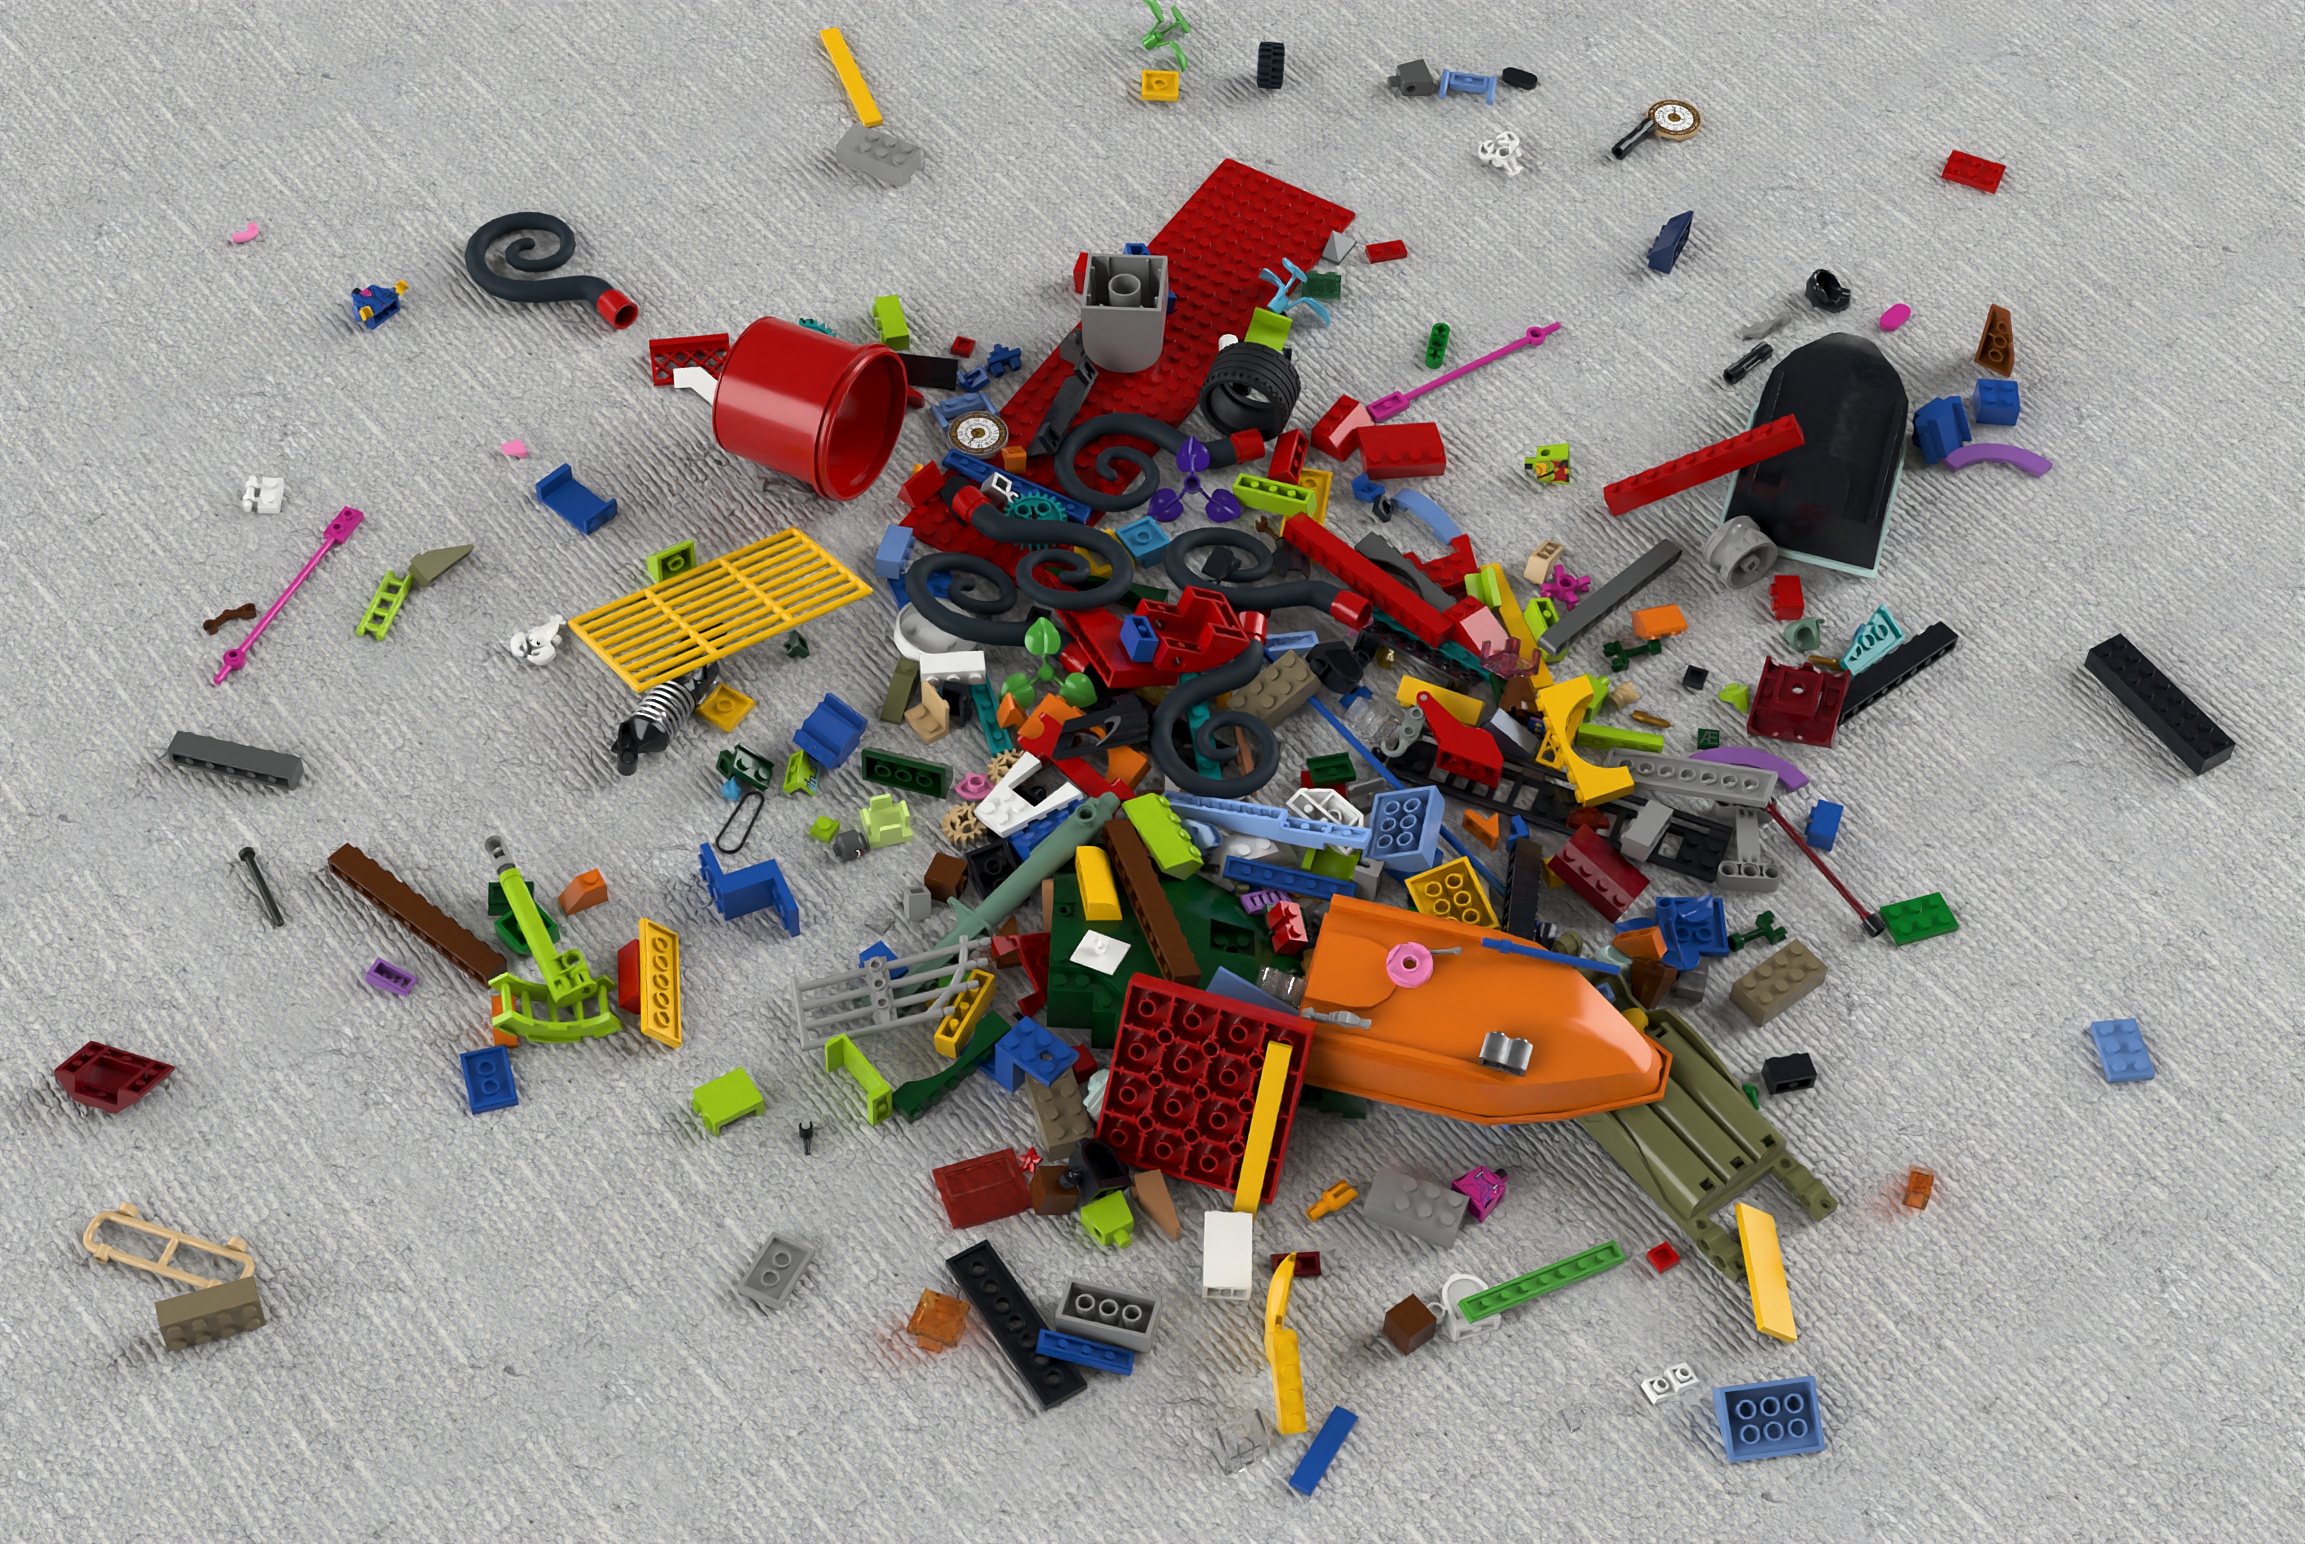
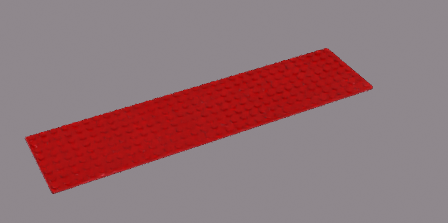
[898,158,1356,590]

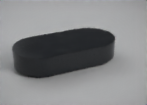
[1502,67,1538,90]

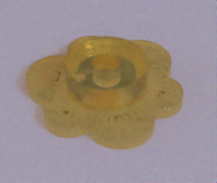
[1376,646,1395,670]

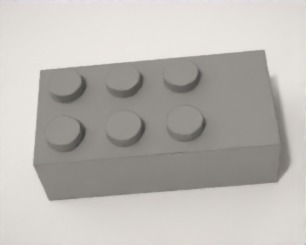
[836,123,921,187]
[1363,1166,1470,1249]
[1055,1277,1162,1354]

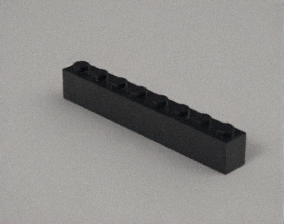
[1837,621,1959,727]
[1500,835,1544,942]

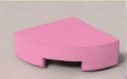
[501,439,528,458]

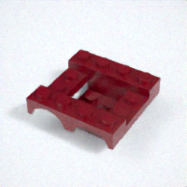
[1747,656,1851,749]

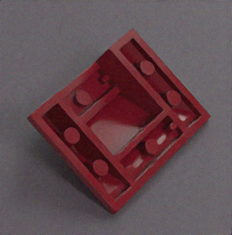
[54,1041,175,1114]

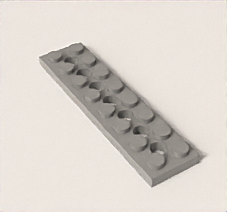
[1602,746,1778,808]

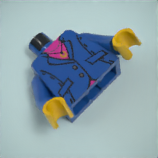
[351,280,409,330]

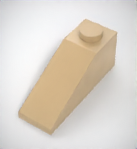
[1523,539,1565,584]

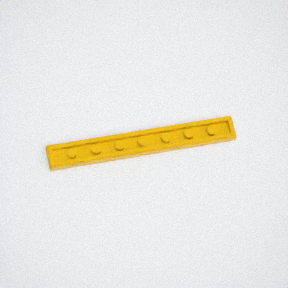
[820,27,883,128]
[1478,562,1555,693]
[1232,1041,1293,1223]

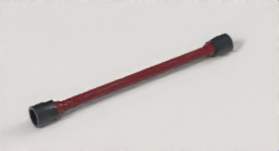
[1758,797,1886,938]

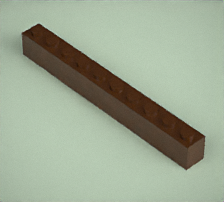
[1101,819,1202,989]
[327,843,508,990]

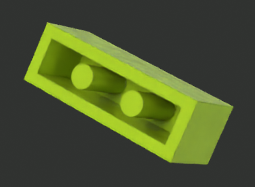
[872,294,910,351]
[1523,598,1571,662]

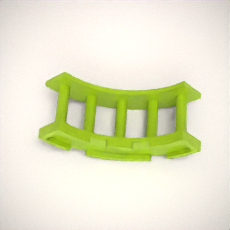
[488,972,623,1043]

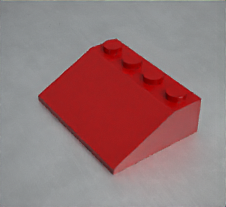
[1356,422,1446,480]

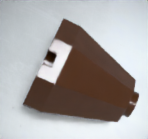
[1497,675,1543,726]
[1630,956,1678,1011]

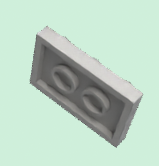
[737,1231,815,1311]

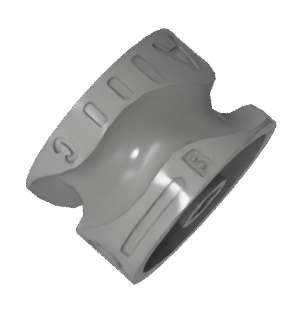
[1703,516,1778,589]

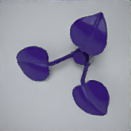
[1147,436,1241,523]

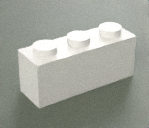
[919,651,986,688]

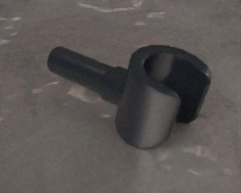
[799,1122,813,1155]

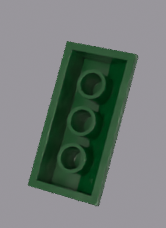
[861,747,953,799]

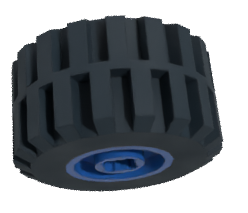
[1257,41,1285,89]

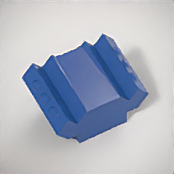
[1912,396,1972,464]
[792,693,868,769]

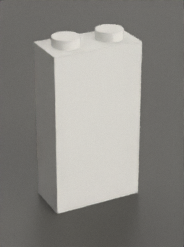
[1202,1210,1252,1300]

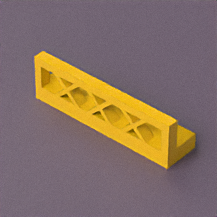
[1535,704,1588,771]

